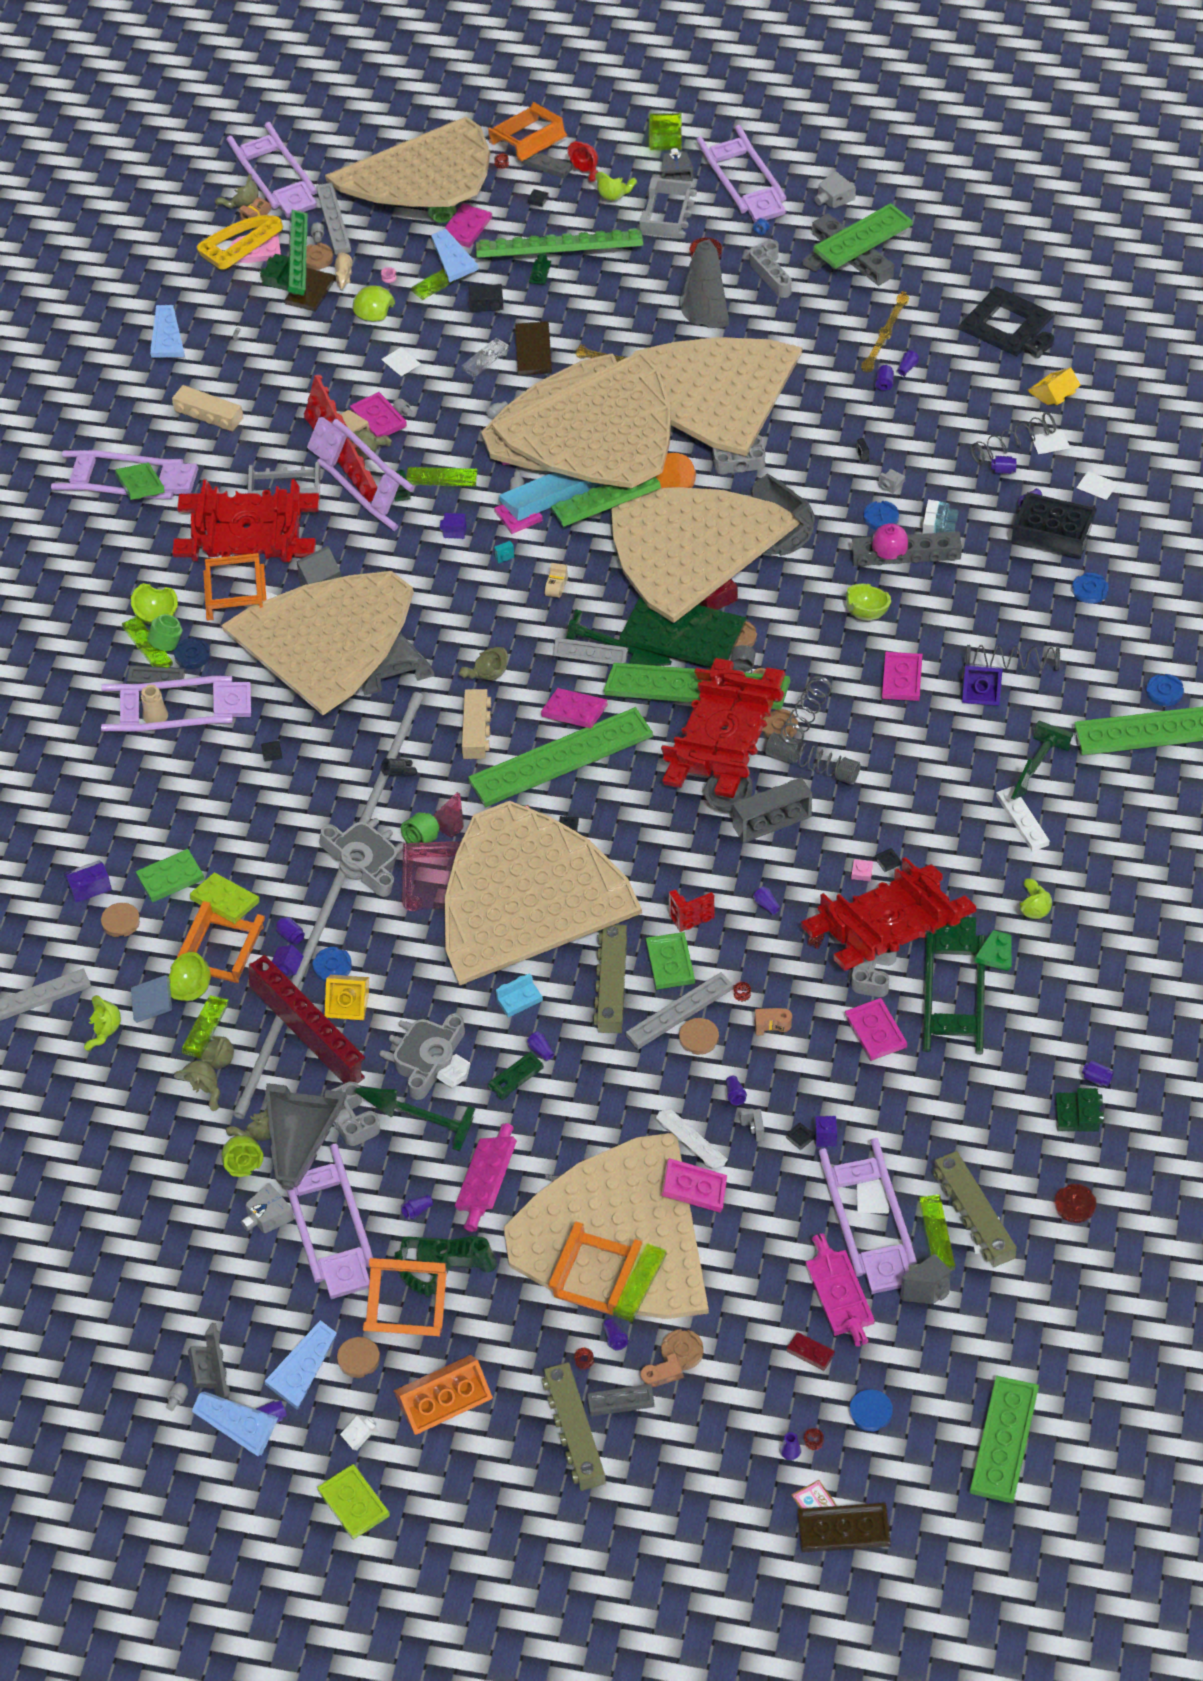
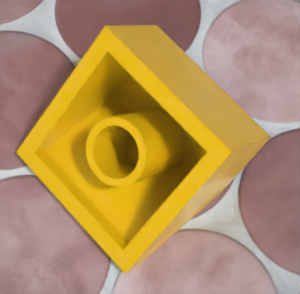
[1028,367,1081,405]
[325,974,370,1020]

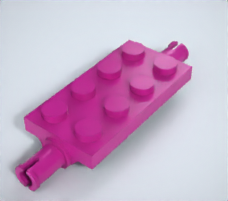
[455,1123,517,1232]
[806,1234,875,1346]

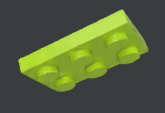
[190,872,260,924]
[317,1464,390,1540]

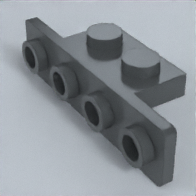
[188,1323,230,1399]

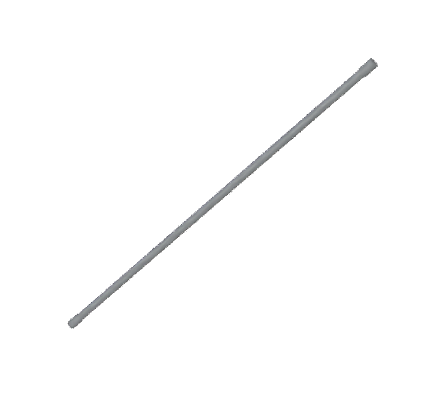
[233,692,423,1119]

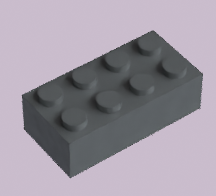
[733,777,812,843]

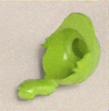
[596,172,637,201]
[1019,878,1052,919]
[84,995,121,1051]

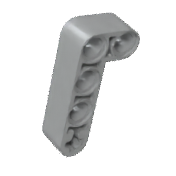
[750,240,792,298]

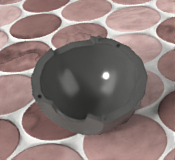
[705,775,753,813]

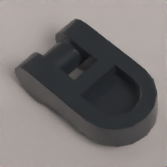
[1024,332,1054,359]

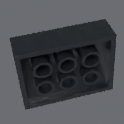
[1011,492,1097,559]

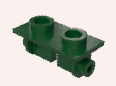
[529,253,552,285]

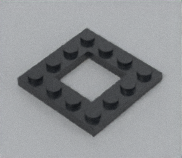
[959,286,1054,357]

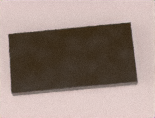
[515,321,552,375]
[798,1503,891,1553]

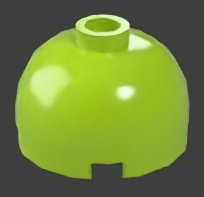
[221,1135,263,1177]

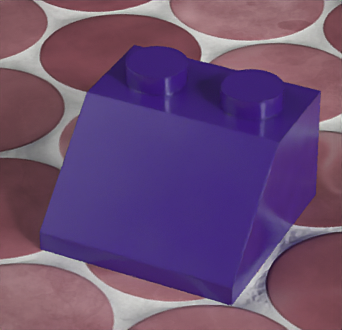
[962,664,1003,706]
[63,860,112,903]

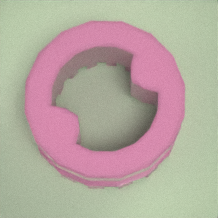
[381,267,396,283]

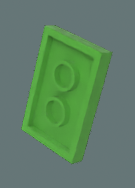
[115,462,165,499]
[136,849,205,902]
[646,932,695,990]

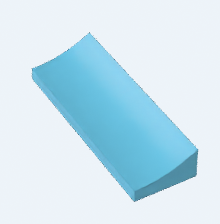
[499,472,605,521]

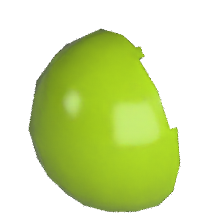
[353,285,395,321]
[131,583,178,625]
[846,583,891,621]
[169,952,211,1001]

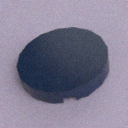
[174,638,211,669]

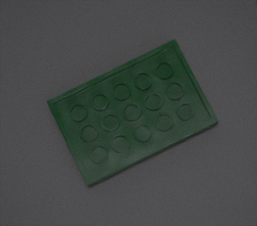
[619,596,747,667]

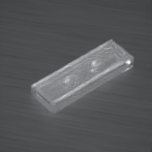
[462,338,509,377]

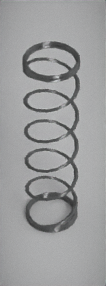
[971,412,1056,464]
[966,644,1060,670]
[780,676,832,745]

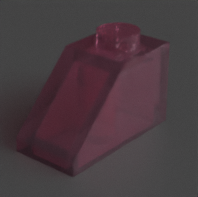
[433,792,464,838]

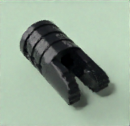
[381,758,417,776]

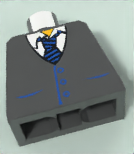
[662,149,693,181]

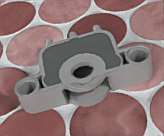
[319,818,407,897]
[379,1013,465,1100]

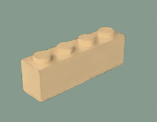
[172,385,243,431]
[462,689,491,759]

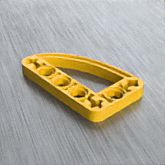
[197,215,283,269]

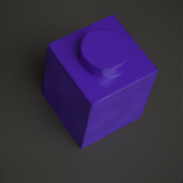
[440,513,467,539]
[272,944,304,977]
[815,1116,837,1147]

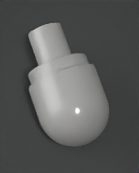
[311,222,324,242]
[393,399,413,416]
[487,401,508,419]
[510,472,524,490]
[166,1383,188,1411]

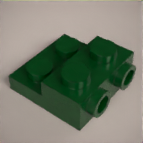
[260,253,289,291]
[1056,1088,1104,1132]

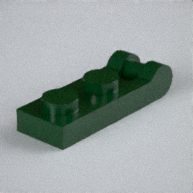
[488,1052,544,1100]

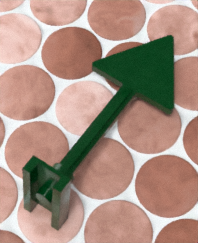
[566,609,672,666]
[1011,721,1074,800]
[354,1088,475,1151]

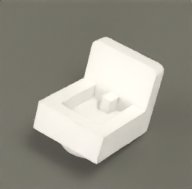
[437,1054,470,1088]
[340,1415,380,1450]

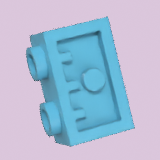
[496,973,543,1017]

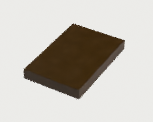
[285,267,336,312]

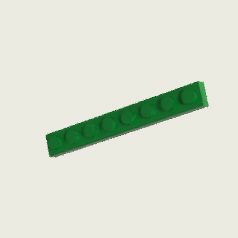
[287,209,308,296]

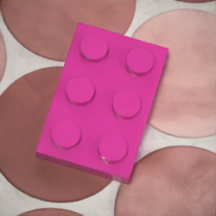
[443,204,492,248]
[350,392,407,437]
[882,652,922,701]
[541,688,608,728]
[845,998,907,1061]
[661,1158,727,1213]

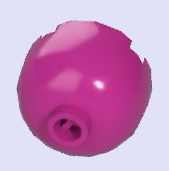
[872,523,908,559]

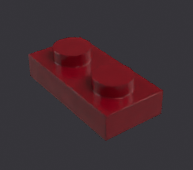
[787,1332,835,1371]

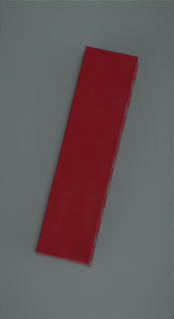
[248,955,365,1084]

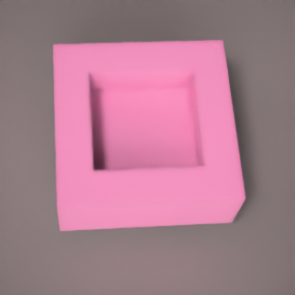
[851,859,873,881]

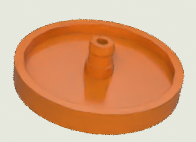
[655,453,696,488]

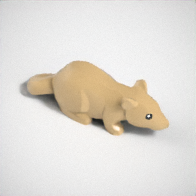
[335,253,352,289]

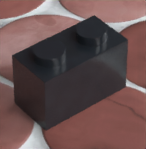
[468,284,504,313]

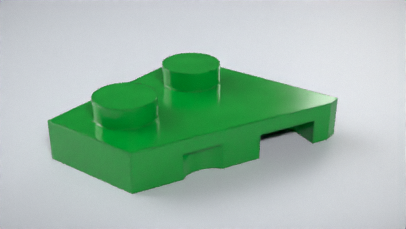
[973,930,1011,971]

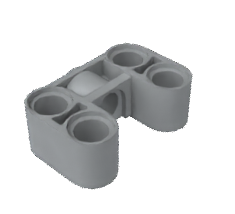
[712,435,766,474]
[852,948,897,997]
[331,1082,380,1146]

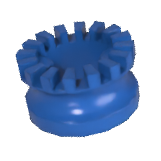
[753,218,770,235]

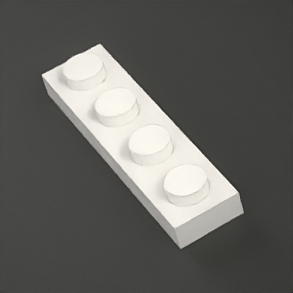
[996,786,1050,852]
[656,1110,728,1168]

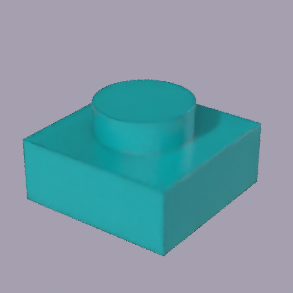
[494,541,514,564]

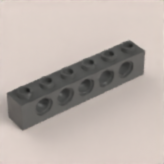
[812,213,894,286]
[851,531,962,566]

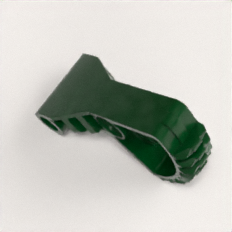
[394,1236,497,1298]

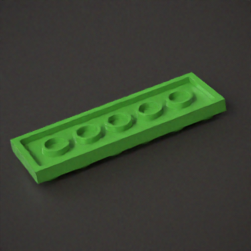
[814,203,912,269]
[551,477,661,527]
[970,1375,1039,1504]

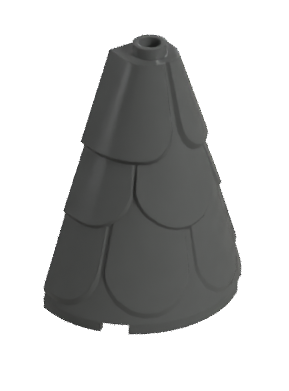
[680,239,729,328]
[752,473,815,556]
[362,631,435,696]
[265,1083,346,1190]

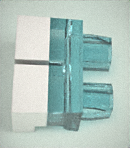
[923,500,958,534]

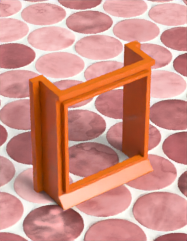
[488,102,567,161]
[203,553,267,621]
[177,901,265,983]
[548,1221,643,1315]
[363,1258,447,1336]

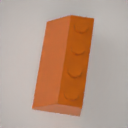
[394,1355,493,1435]

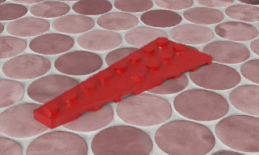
[304,375,378,502]

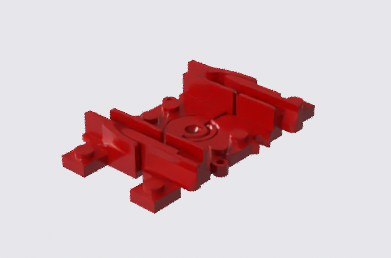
[173,479,320,562]
[661,658,786,798]
[801,857,976,971]

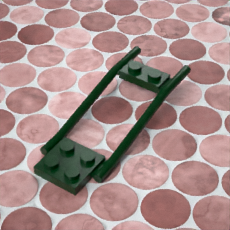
[923,917,985,1055]

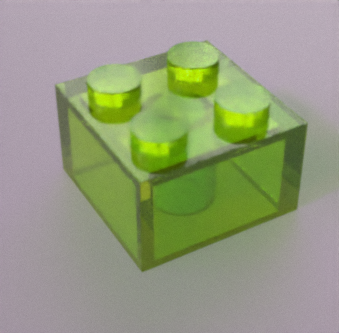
[649,113,682,150]

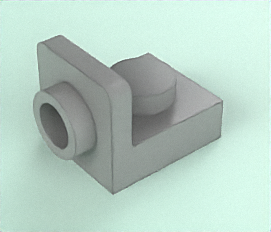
[879,469,905,494]
[741,1109,765,1142]

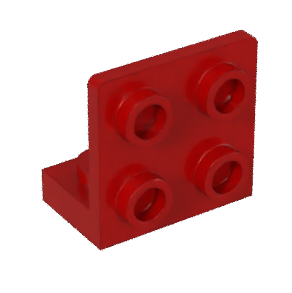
[669,889,714,932]

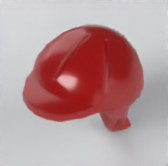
[567,141,598,183]

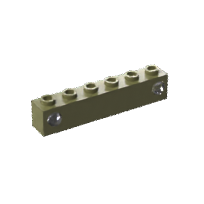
[594,925,627,1033]
[933,1151,1017,1268]
[542,1362,606,1491]

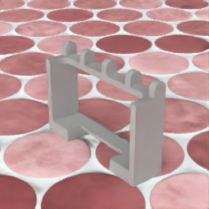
[639,178,697,239]
[248,462,321,504]

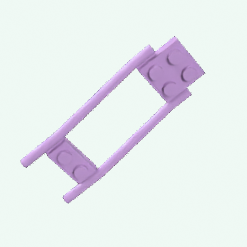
[227,122,317,218]
[696,125,786,223]
[307,417,414,531]
[51,450,198,499]
[101,676,251,731]
[819,1138,917,1294]
[286,1144,373,1299]

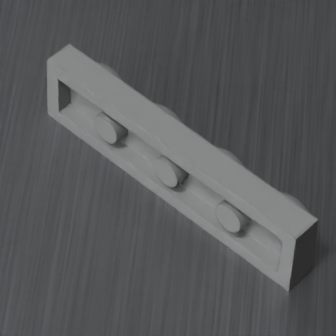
[553,638,628,664]

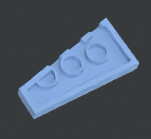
[431,229,478,282]
[150,305,185,358]
[265,1320,337,1410]
[192,1392,278,1456]

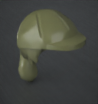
[215,174,259,208]
[350,429,392,459]
[459,647,508,680]
[184,1036,234,1069]
[174,1061,220,1111]
[226,1107,271,1141]

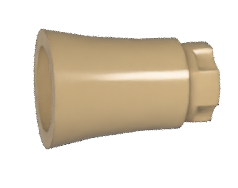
[141,684,168,723]

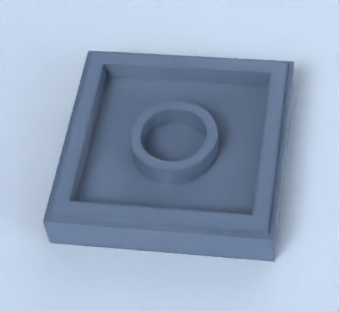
[131,975,172,1023]

